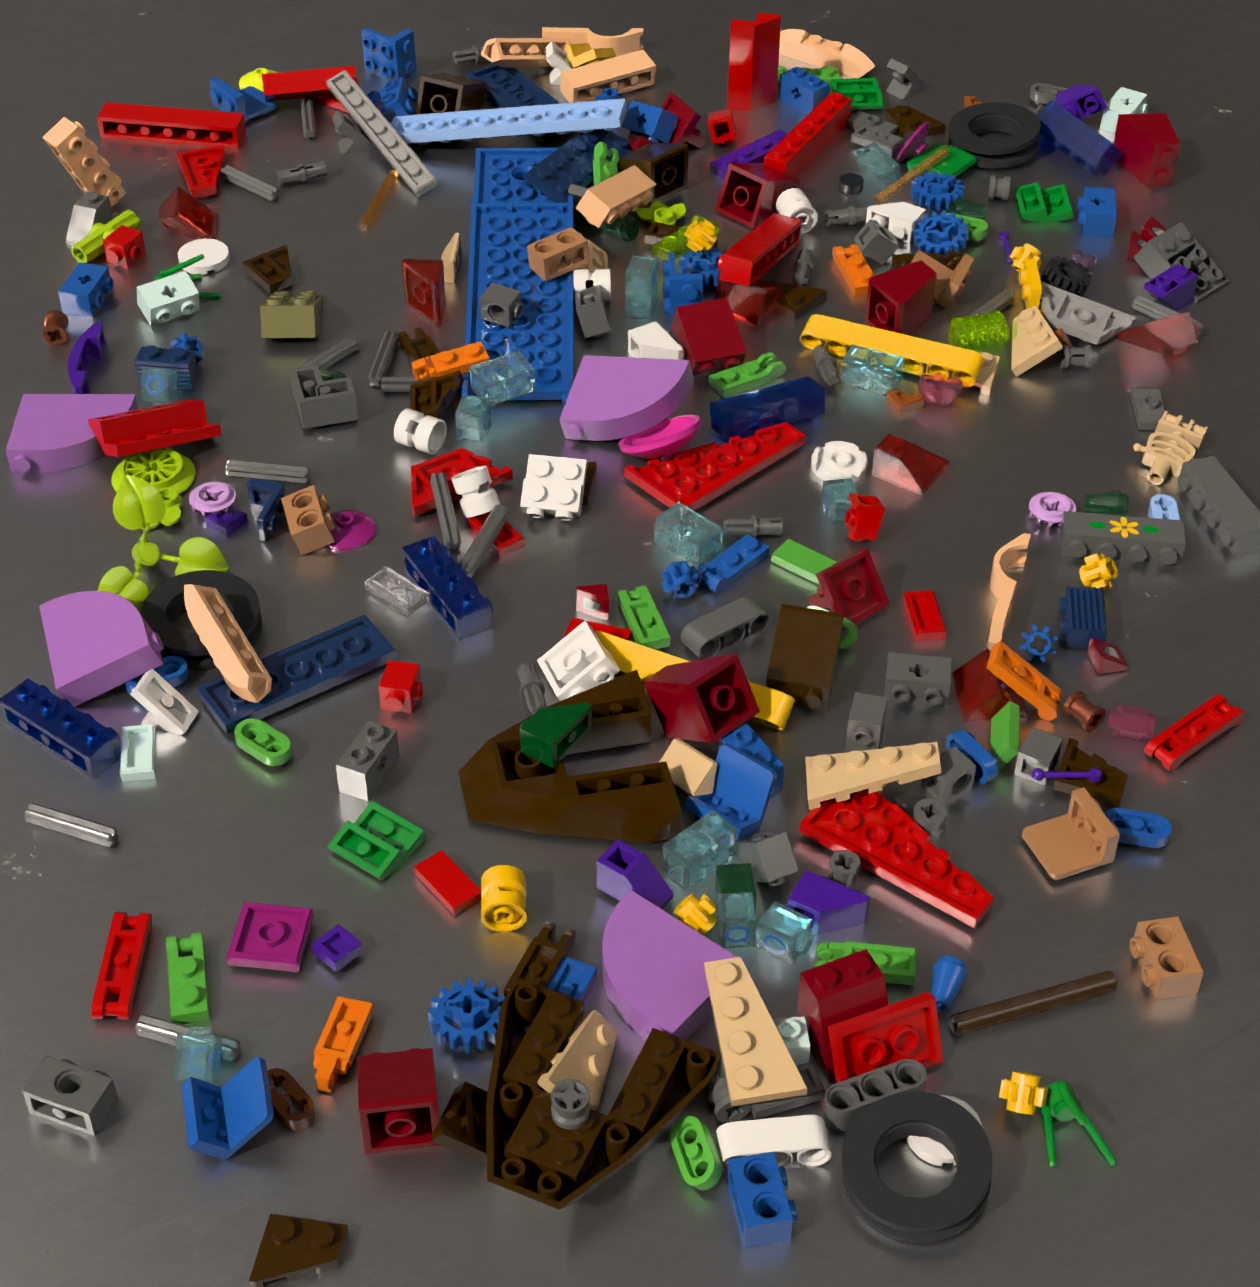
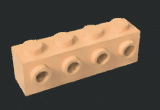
[560,50,656,103]
[42,117,126,207]
[576,165,657,228]

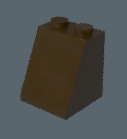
[416,73,487,115]
[617,143,689,205]
[766,604,844,711]

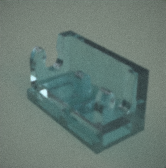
[854,142,902,192]

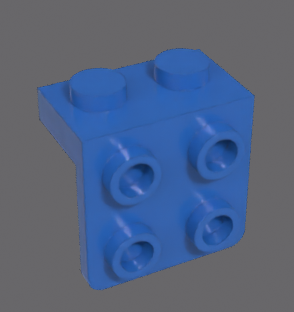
[361,28,417,81]
[210,77,276,122]
[367,77,418,116]
[663,252,703,324]
[684,744,777,840]
[181,1056,274,1160]

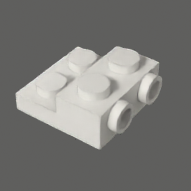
[520,454,587,521]
[537,621,620,701]

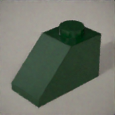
[519,703,592,768]

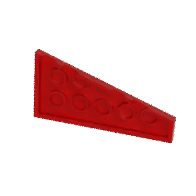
[624,422,806,517]
[799,789,994,928]

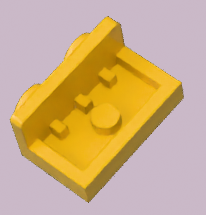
[566,43,616,68]
[1019,259,1044,316]

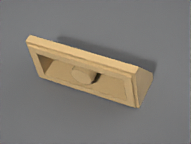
[436,233,462,283]
[660,738,717,796]

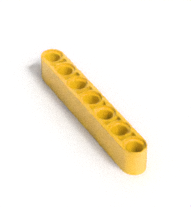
[800,314,985,387]
[595,631,795,730]

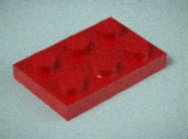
[828,992,943,1083]

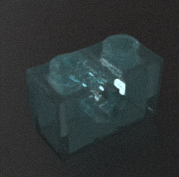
[625,255,658,320]
[839,344,904,396]
[470,350,535,407]
[654,502,723,567]
[662,810,737,891]

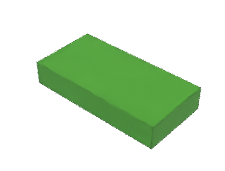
[771,539,837,585]
[990,701,1020,770]

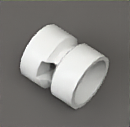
[776,188,818,234]
[574,269,611,303]
[394,408,447,455]
[451,466,500,518]

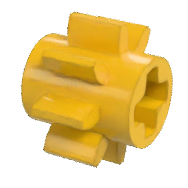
[685,219,717,252]
[1009,243,1043,272]
[1079,553,1118,590]
[674,893,717,935]
[999,1071,1048,1115]

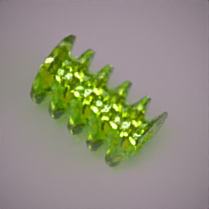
[948,311,1009,349]

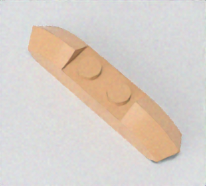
[779,29,875,78]
[481,38,571,68]
[184,584,272,703]

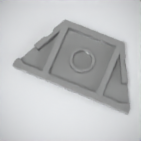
[1040,282,1136,345]

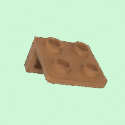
[910,251,974,308]
[1022,787,1120,880]

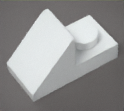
[546,41,574,85]
[130,669,199,735]

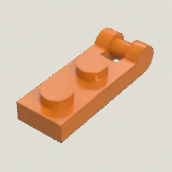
[832,244,875,296]
[986,641,1062,721]

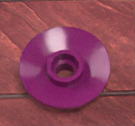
[896,121,930,162]
[326,510,376,551]

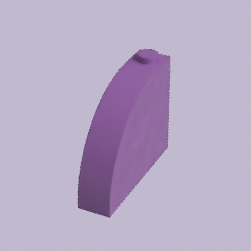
[559,355,694,441]
[6,394,138,473]
[39,591,164,708]
[602,890,744,1040]

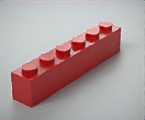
[764,93,852,178]
[97,102,246,149]
[718,213,802,287]

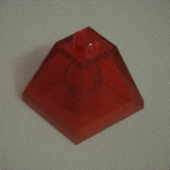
[158,186,219,240]
[1117,312,1198,356]
[872,434,950,496]

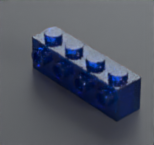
[1038,100,1123,177]
[710,376,825,441]
[402,536,494,641]
[0,678,121,780]

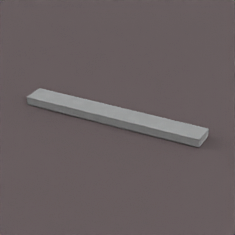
[325,70,438,197]

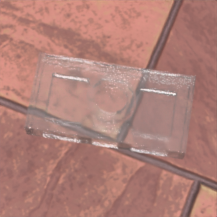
[365,566,430,616]

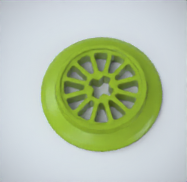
[111,447,196,494]

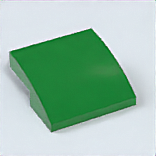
[830,78,883,110]
[907,144,977,176]
[1014,182,1074,222]
[327,801,427,880]

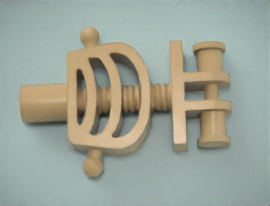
[1133,411,1208,485]

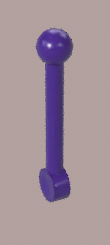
[999,231,1013,263]
[1032,768,1102,782]

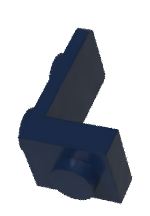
[247,478,286,542]

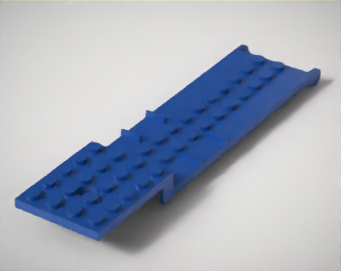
[462,148,573,411]

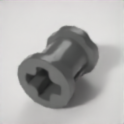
[1060,345,1092,369]
[828,850,861,890]

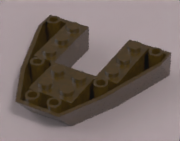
[458,670,682,843]
[486,977,722,1210]

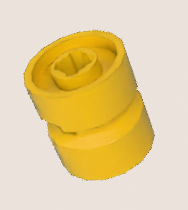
[481,865,527,932]

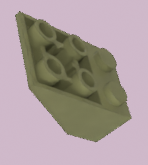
[260,291,323,338]

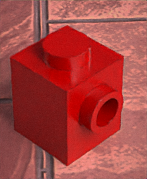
[707,108,737,144]
[103,225,146,268]
[378,660,423,713]

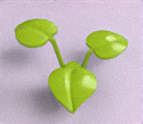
[97,475,228,612]

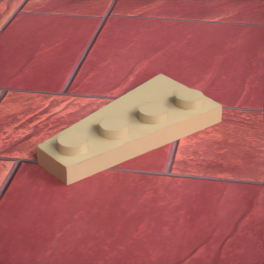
[805,742,942,810]
[704,957,807,1107]

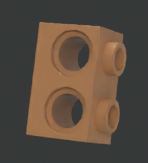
[527,227,590,281]
[281,485,336,555]
[1130,916,1204,1000]

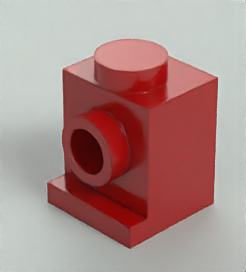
[845,493,885,542]

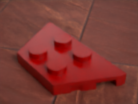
[411,448,513,516]

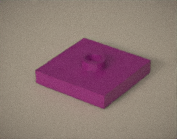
[227,902,314,972]

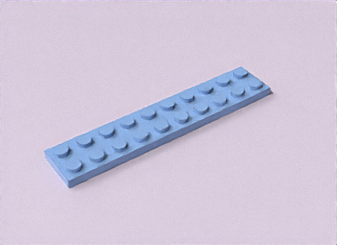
[391,98,627,145]

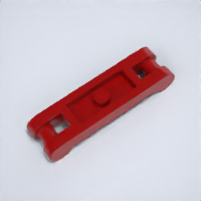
[1144,694,1246,772]
[91,912,152,1020]

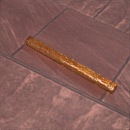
[874,146,950,205]
[358,170,398,231]

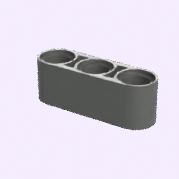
[680,596,770,659]
[822,1059,927,1134]

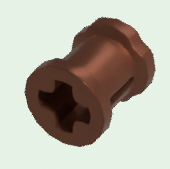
[43,310,69,345]
[1062,691,1106,732]

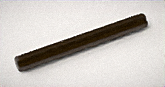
[949,971,1118,1036]

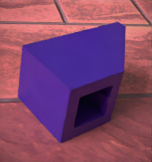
[1054,84,1108,126]
[1144,264,1198,311]
[597,839,674,910]
[786,870,870,934]

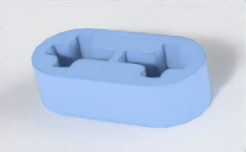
[1148,494,1180,520]

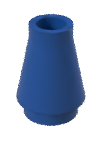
[931,956,968,1012]

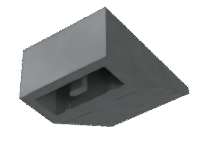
[1133,222,1229,303]

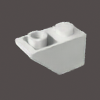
[866,202,926,244]
[628,321,685,360]

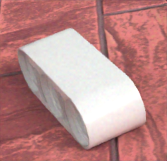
[715,1115,832,1173]

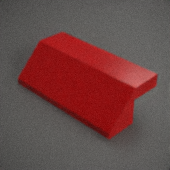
[727,13,782,111]
[262,66,359,102]
[88,399,222,457]

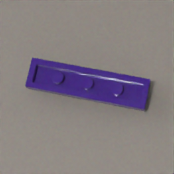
[710,129,787,179]

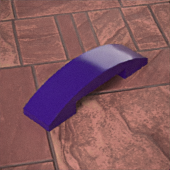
[68,322,107,394]

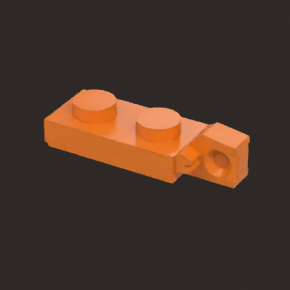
[411,341,491,381]
[313,996,374,1093]

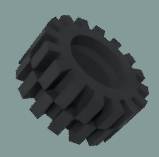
[1040,256,1092,297]

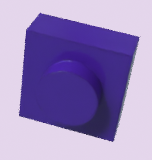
[312,924,363,972]

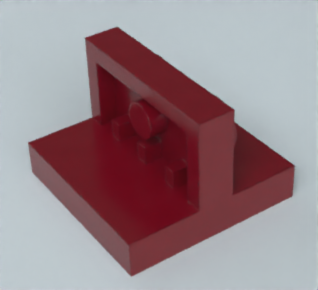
[658,92,706,149]
[807,548,890,630]

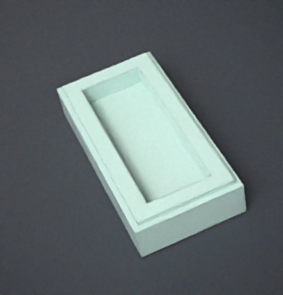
[120,724,156,782]

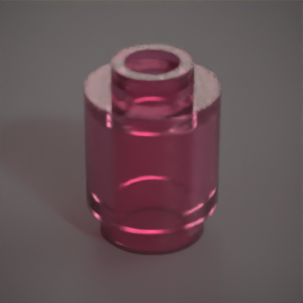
[1106,704,1156,741]

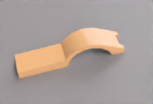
[542,27,643,57]
[988,533,1031,644]

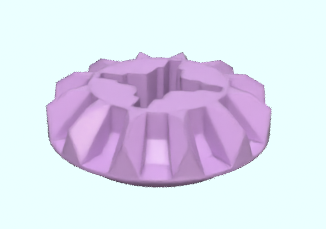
[189,482,237,517]
[1028,492,1076,527]

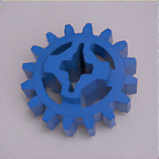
[910,171,965,211]
[913,210,969,255]
[679,247,728,288]
[428,978,505,1053]

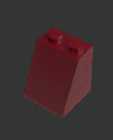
[1111,113,1180,187]
[715,163,801,229]
[865,260,937,336]
[669,297,747,376]
[643,653,760,743]
[796,949,888,1083]
[357,1048,441,1154]

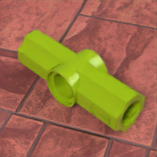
[71,209,141,263]

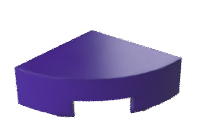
[205,510,248,537]

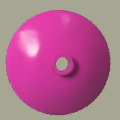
[619,415,701,461]

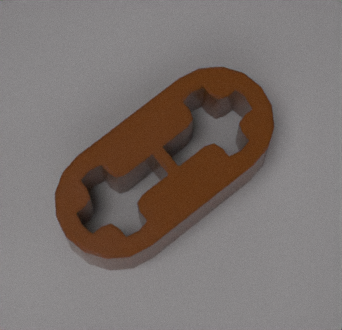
[267,1068,315,1132]

